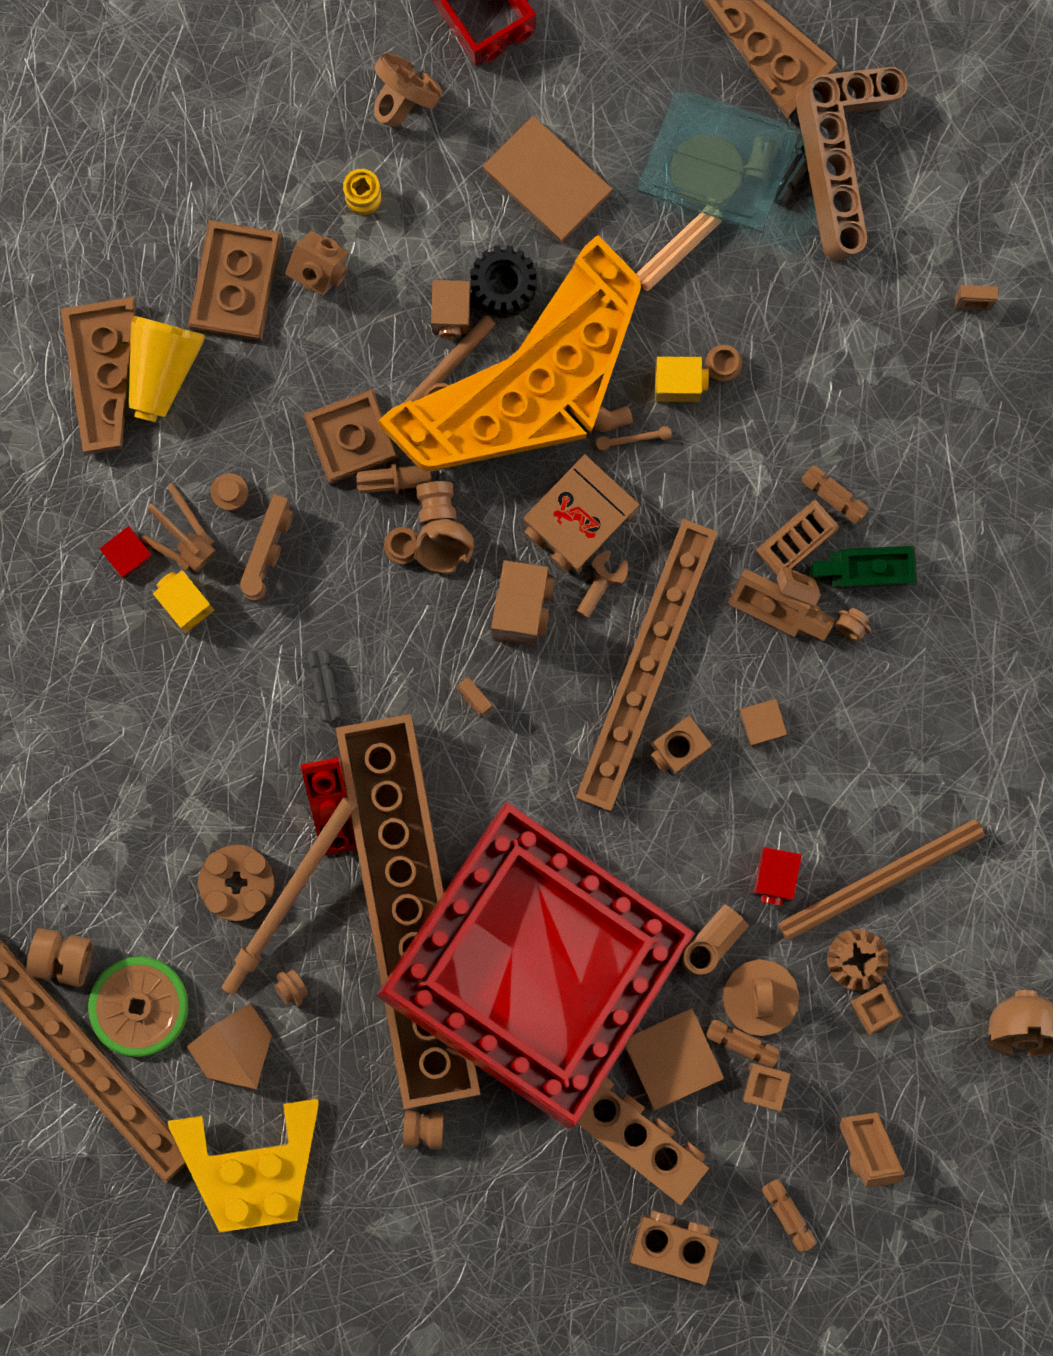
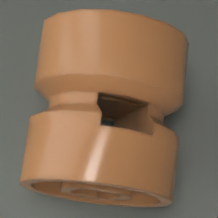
[26,927,93,987]

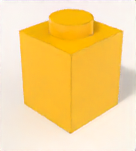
[655,357,709,402]
[153,570,215,634]

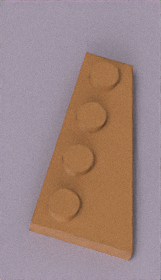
[703,0,837,120]
[61,297,136,455]

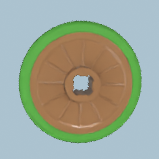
[88,956,188,1057]

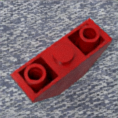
[301,757,357,855]

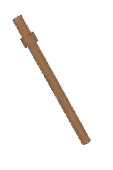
[221,797,356,995]

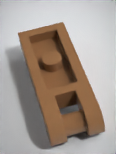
[240,494,294,602]

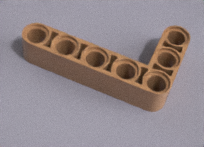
[796,67,907,262]

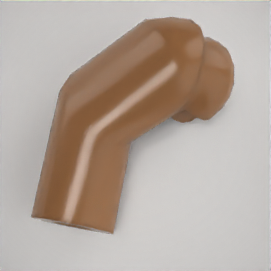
[593,406,633,432]

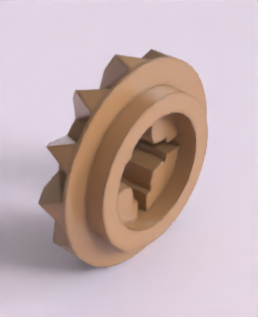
[827,929,888,991]

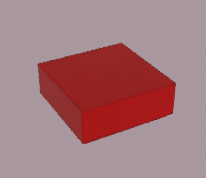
[99,526,153,579]

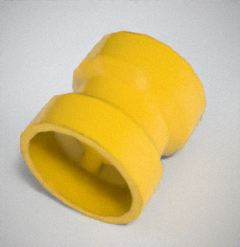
[343,169,381,215]

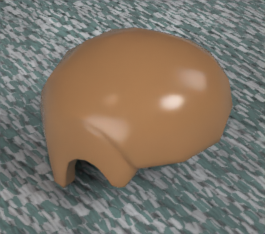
[414,519,474,574]

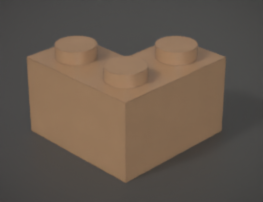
[491,560,554,646]

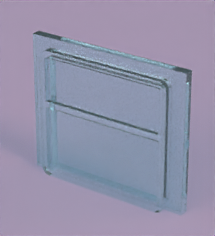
[637,90,800,233]

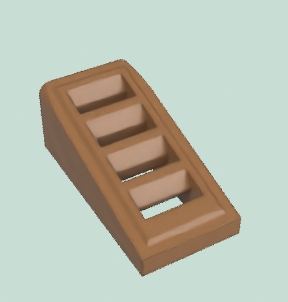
[756,500,839,576]

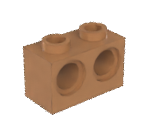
[629,1210,719,1285]

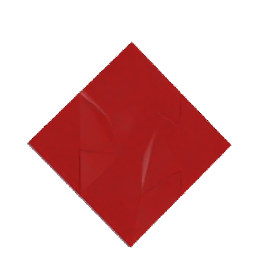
[376,802,695,1128]

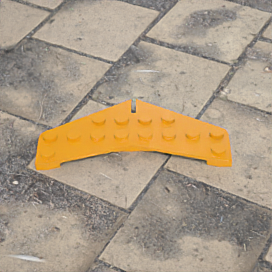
[378,235,641,471]

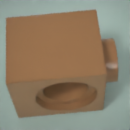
[431,280,471,339]
[650,715,712,776]

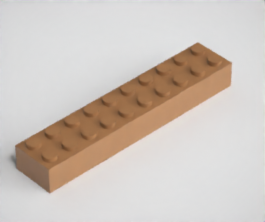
[336,714,481,1109]

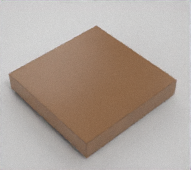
[303,389,399,485]
[625,1008,724,1111]

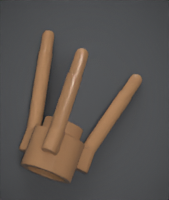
[141,483,217,572]

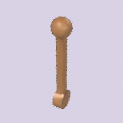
[596,426,673,452]

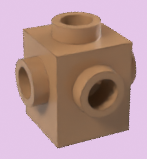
[285,230,349,295]

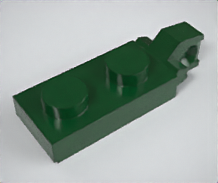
[810,546,917,589]

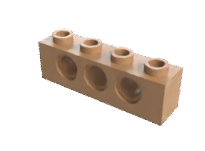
[577,1077,709,1205]

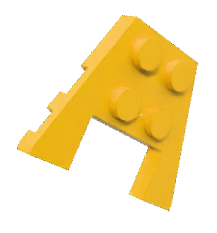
[168,1098,319,1233]

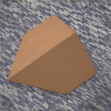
[187,1003,272,1090]

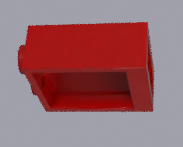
[432,0,536,66]

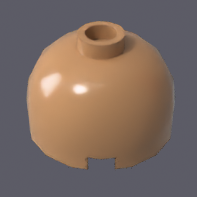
[988,990,1053,1056]

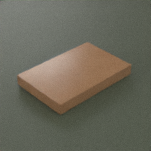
[482,116,612,244]
[188,220,282,342]

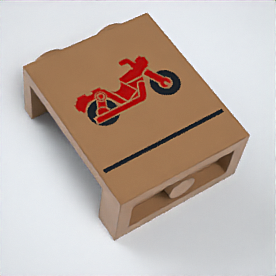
[523,454,640,575]

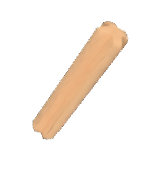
[636,205,723,291]

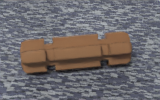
[802,465,869,524]
[706,1020,780,1068]
[762,1179,817,1253]

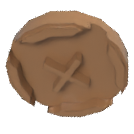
[374,53,443,127]
[722,959,799,1036]

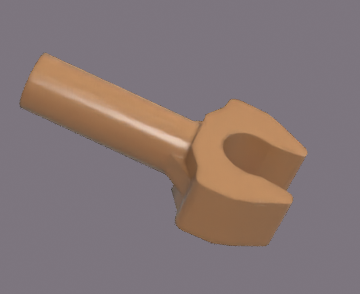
[576,550,628,619]

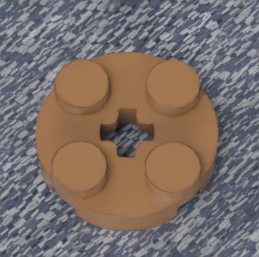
[198,845,276,922]

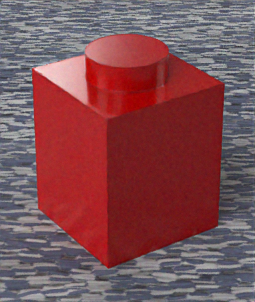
[753,847,802,907]

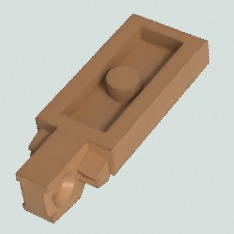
[728,569,835,641]

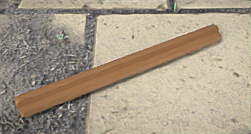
[779,820,985,940]

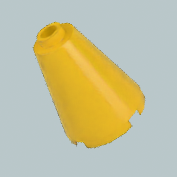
[129,316,205,422]

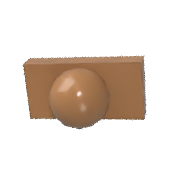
[840,1112,905,1188]

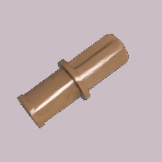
[356,464,431,494]

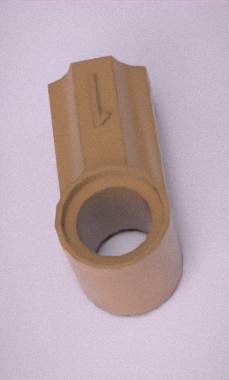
[680,904,749,976]

